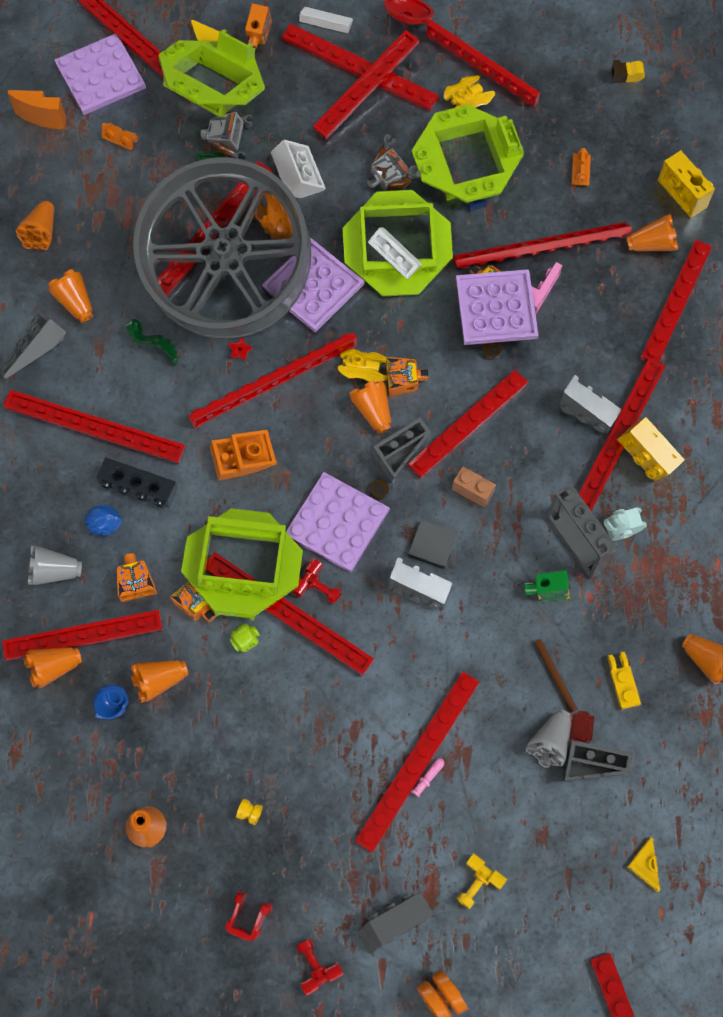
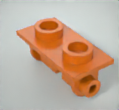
[101,123,138,151]
[572,148,591,186]

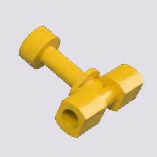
[456,853,507,909]

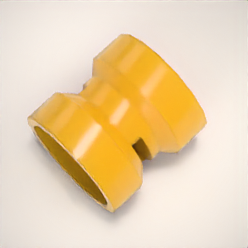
[236,798,263,825]

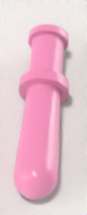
[411,758,444,798]

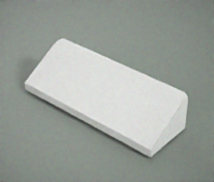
[299,7,353,33]
[368,228,422,279]

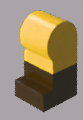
[611,60,645,84]

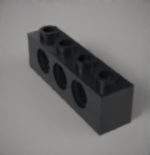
[96,457,178,508]

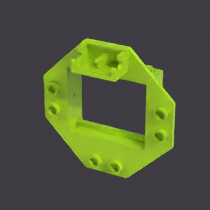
[158,29,265,117]
[412,105,524,203]
[343,190,453,297]
[181,508,303,621]

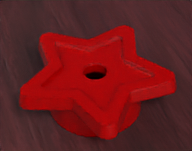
[229,338,253,360]

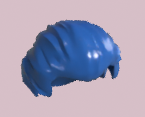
[84,504,123,536]
[93,684,129,719]

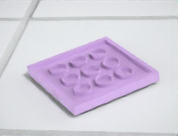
[54,34,146,115]
[262,238,364,332]
[456,270,539,345]
[286,472,390,573]

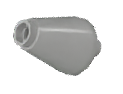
[28,546,82,585]
[526,710,572,767]

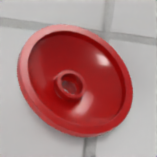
[384,0,434,26]

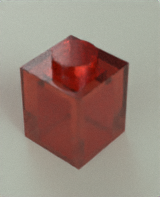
[569,711,595,744]

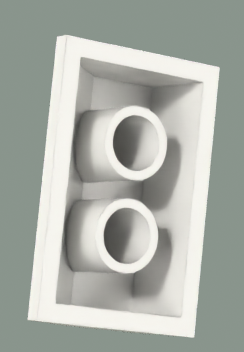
[271,140,326,198]

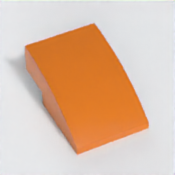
[8,90,66,130]
[209,430,277,481]

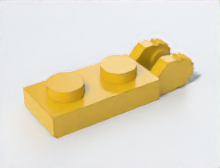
[607,652,641,710]

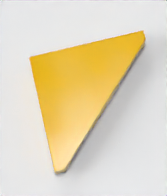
[191,20,220,41]
[627,837,661,893]

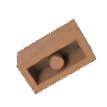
[452,467,496,508]

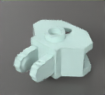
[604,507,647,541]

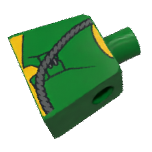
[525,570,570,601]

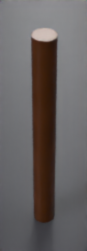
[534,639,578,713]

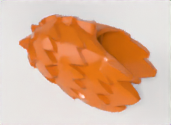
[255,194,293,240]

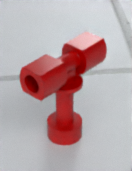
[291,558,342,604]
[296,938,344,996]

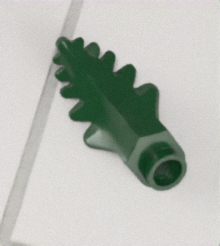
[126,319,178,366]

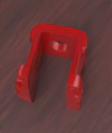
[226,891,273,941]

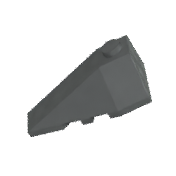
[0,311,67,379]

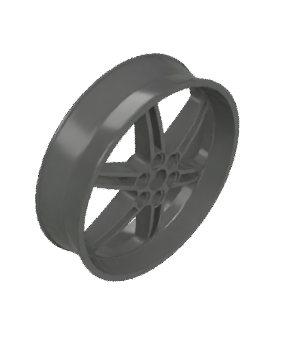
[133,157,312,339]

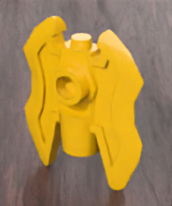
[444,76,495,108]
[338,349,388,382]

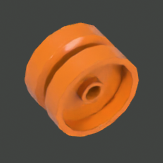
[416,969,468,1017]

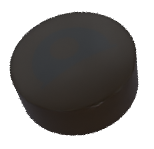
[483,342,502,360]
[370,480,389,500]

